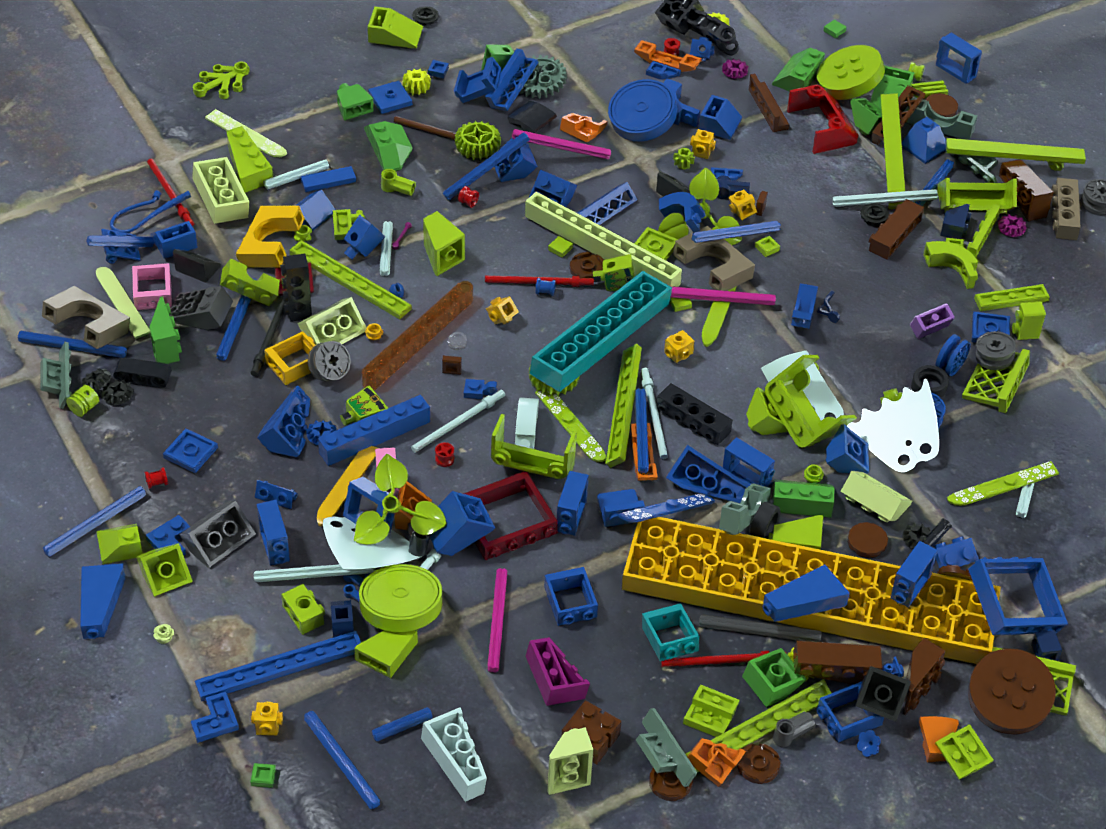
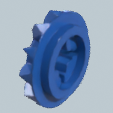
[306,419,337,445]

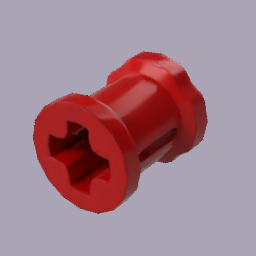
[144,467,168,489]

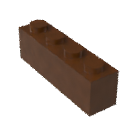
[869,199,924,260]

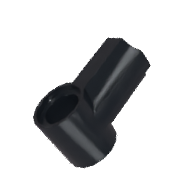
[407,522,430,557]

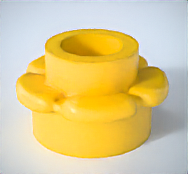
[365,323,383,340]

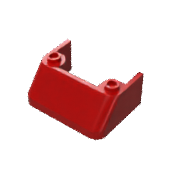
[787,85,859,154]

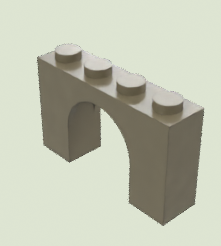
[673,226,755,291]
[42,286,130,349]

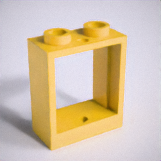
[264,331,315,385]

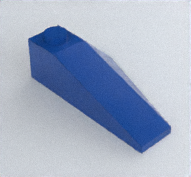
[257,385,310,457]
[666,445,750,503]

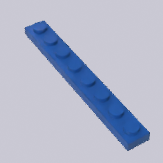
[195,631,361,702]

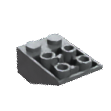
[169,286,233,330]

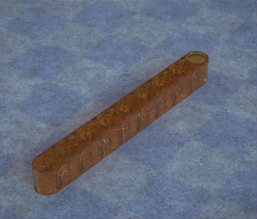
[362,281,473,390]

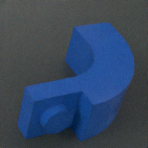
[664,78,700,127]
[659,192,706,233]
[791,283,818,329]

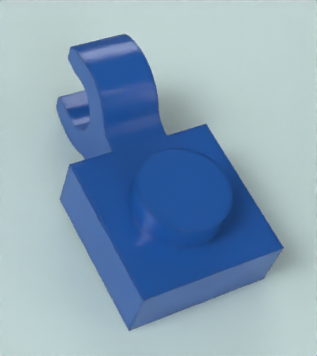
[464,379,497,399]

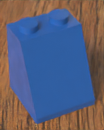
[430,491,495,556]

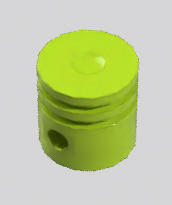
[66,385,99,417]

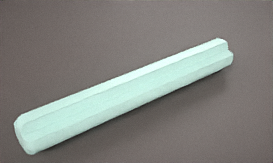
[264,160,329,190]
[380,221,393,276]

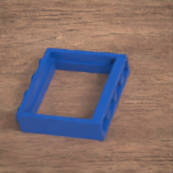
[968,557,1068,635]

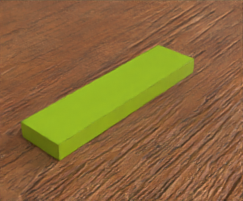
[974,284,1050,311]

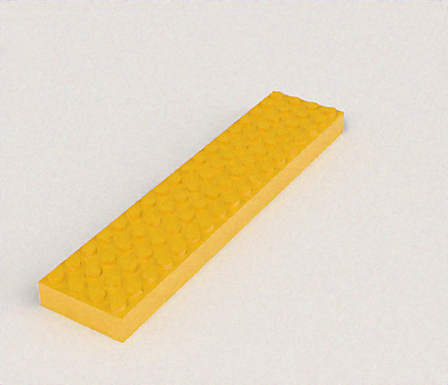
[622,517,1001,664]

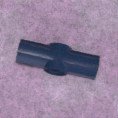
[717,176,750,199]

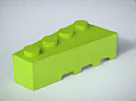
[226,126,273,193]

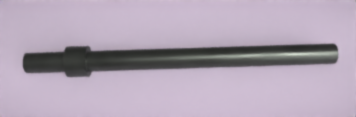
[250,295,287,376]

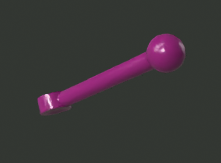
[392,222,412,250]

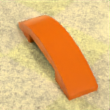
[634,40,701,72]
[631,423,658,481]

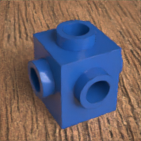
[690,37,715,62]

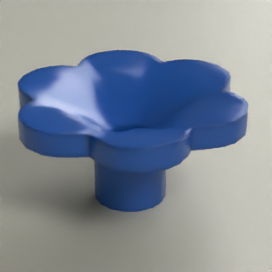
[857,730,881,757]

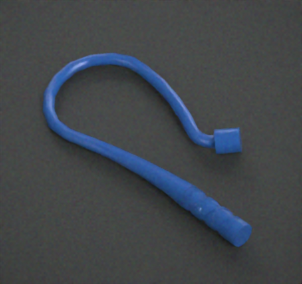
[110,190,191,233]

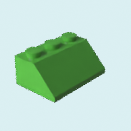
[772,48,825,92]
[772,479,834,517]

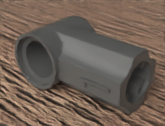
[773,711,816,747]

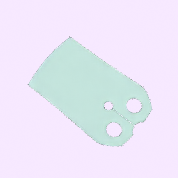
[761,350,844,421]

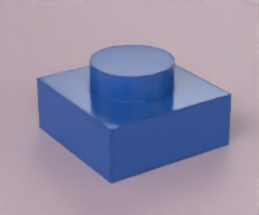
[428,60,449,79]

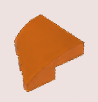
[560,113,608,142]
[919,716,959,762]
[687,738,746,787]

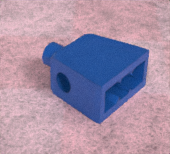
[344,215,385,260]

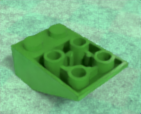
[870,65,914,109]
[149,296,182,364]

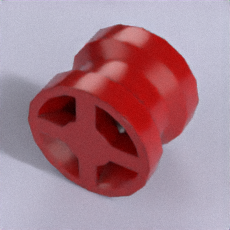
[663,38,680,56]
[458,186,479,208]
[435,442,455,467]

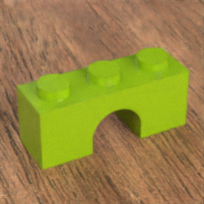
[220,259,280,306]

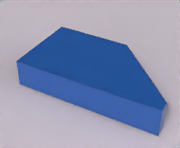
[646,61,681,80]
[711,167,743,181]

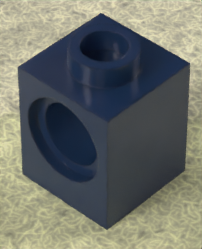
[1031,630,1062,661]

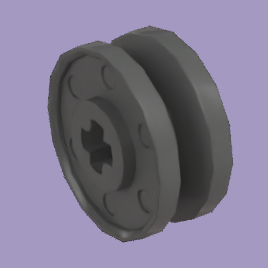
[1081,179,1106,215]
[975,331,1016,370]
[308,341,351,382]

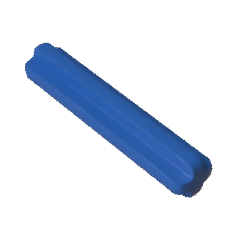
[372,707,432,741]

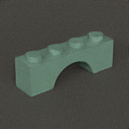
[906,97,977,140]
[719,483,771,535]

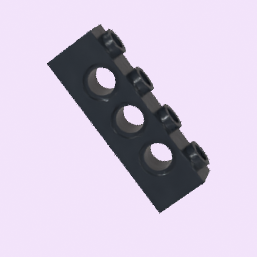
[280,253,312,322]
[656,383,733,446]

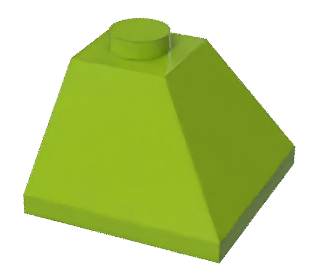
[746,387,788,435]
[96,523,142,565]
[136,543,193,596]

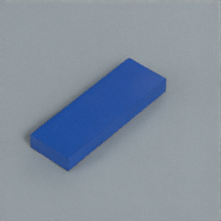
[301,166,356,192]

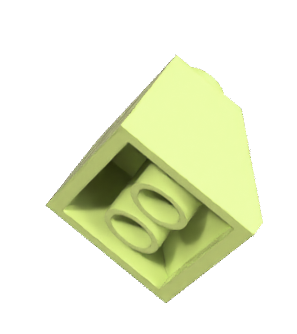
[297,297,367,345]
[841,471,912,522]
[548,727,593,795]

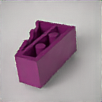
[526,637,590,706]

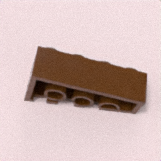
[999,159,1054,221]
[793,641,882,685]

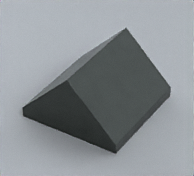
[656,171,691,197]
[173,249,221,283]
[855,666,911,722]

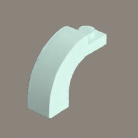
[515,398,539,449]

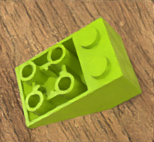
[368,6,423,49]

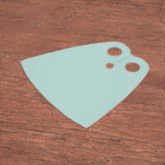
[323,517,422,569]

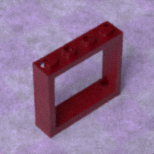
[464,471,558,560]

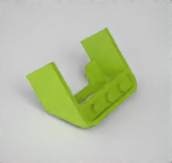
[937,178,1017,214]
[765,355,857,447]
[491,414,577,479]

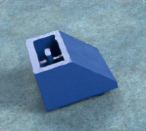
[699,95,742,140]
[494,138,538,182]
[529,170,577,207]
[150,221,198,259]

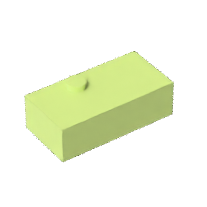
[192,157,249,224]

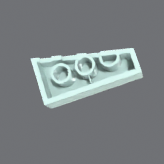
[421,707,487,802]

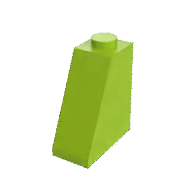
[768,515,823,550]
[355,630,418,678]

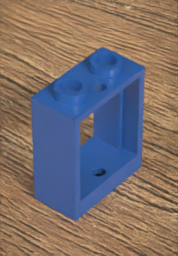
[936,33,982,84]
[722,437,775,488]
[557,471,589,536]
[343,477,397,533]
[257,500,290,566]
[891,541,938,608]
[544,567,598,626]
[817,681,884,743]

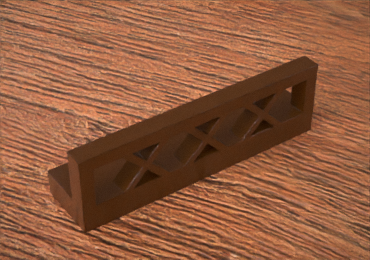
[748,74,789,132]
[872,85,925,145]

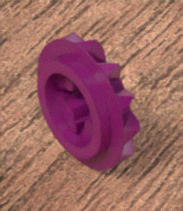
[722,58,748,78]
[998,214,1027,237]

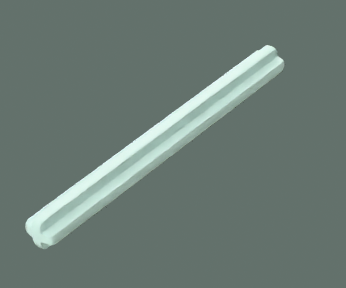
[833,189,938,207]
[254,564,376,582]

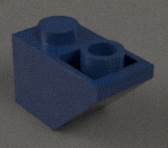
[940,204,972,239]
[330,600,354,638]

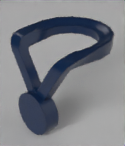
[817,290,840,323]

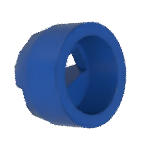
[389,283,404,298]

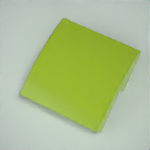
[683,684,740,737]
[935,724,994,780]

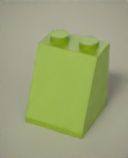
[423,211,465,276]

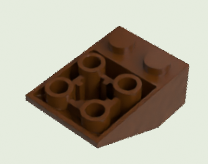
[903,638,945,716]

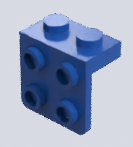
[597,489,645,527]

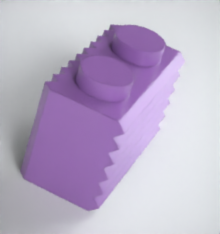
[910,303,955,339]

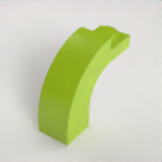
[923,241,978,289]

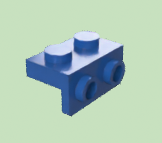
[934,536,979,568]

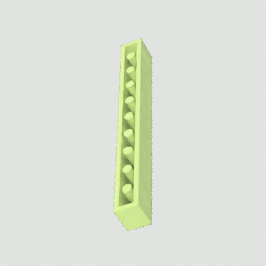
[525,192,682,287]

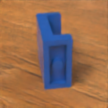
[454,57,502,103]

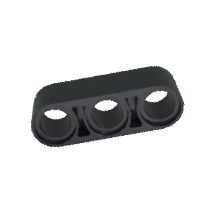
[113,358,172,388]

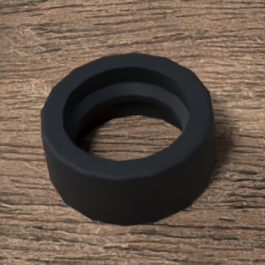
[911,365,949,398]
[750,502,780,539]

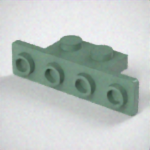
[945,141,998,183]
[40,342,72,409]
[636,708,697,787]

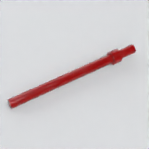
[147,159,194,227]
[485,275,594,287]
[661,651,786,667]

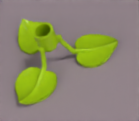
[658,168,742,245]
[354,454,446,545]

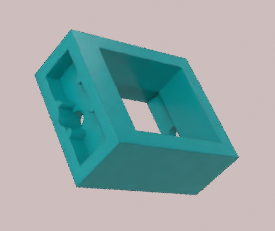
[642,603,699,661]

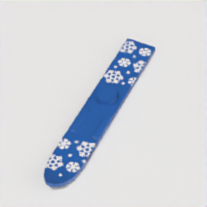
[618,493,715,522]

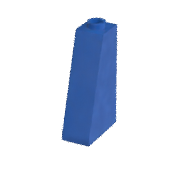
[80,563,126,639]
[762,565,850,622]

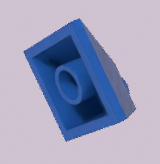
[901,117,946,164]
[826,424,870,474]

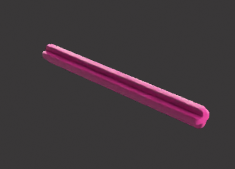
[512,129,611,159]
[670,286,776,305]
[487,568,507,673]

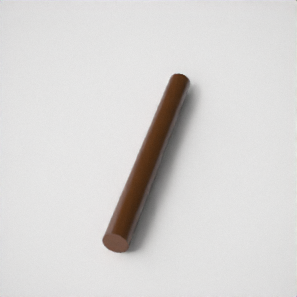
[393,116,456,140]

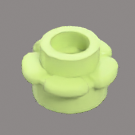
[153,624,174,644]

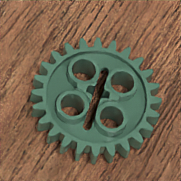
[515,55,567,99]

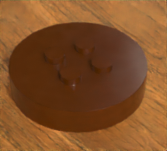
[968,648,1056,735]

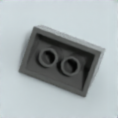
[179,500,256,568]

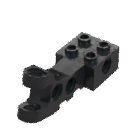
[655,0,739,56]

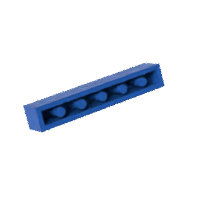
[318,395,430,466]

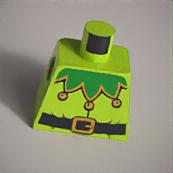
[593,254,635,291]
[340,385,388,426]

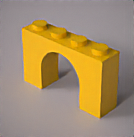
[236,206,304,268]

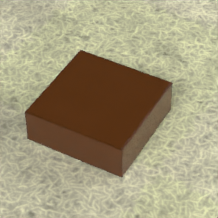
[756,191,768,216]
[442,355,462,375]

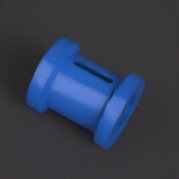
[535,278,556,296]

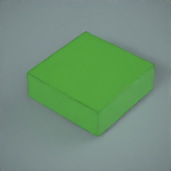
[823,19,847,38]
[250,763,276,788]

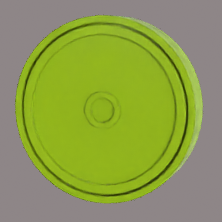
[817,45,885,100]
[359,564,443,632]

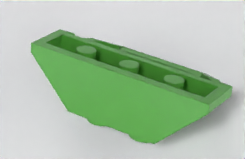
[364,121,412,171]

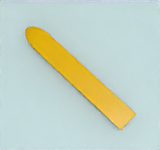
[317,446,380,527]

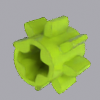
[673,148,695,169]
[880,388,902,404]

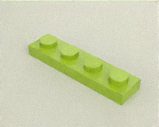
[967,204,1001,258]

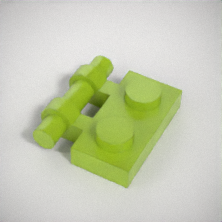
[333,209,365,240]

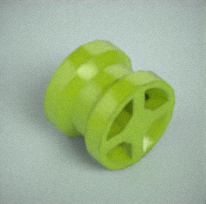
[908,62,925,81]

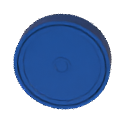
[608,79,677,142]

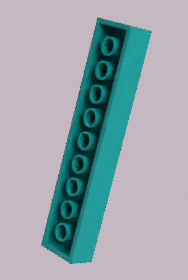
[529,271,672,392]

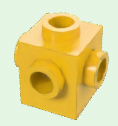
[690,129,716,159]
[729,189,757,220]
[486,296,519,325]
[664,330,695,363]
[251,701,283,736]

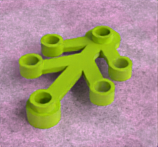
[193,61,250,99]

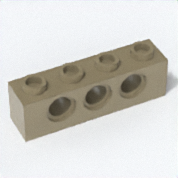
[1051,178,1081,240]

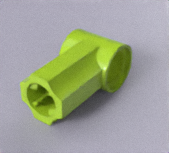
[381,169,416,196]

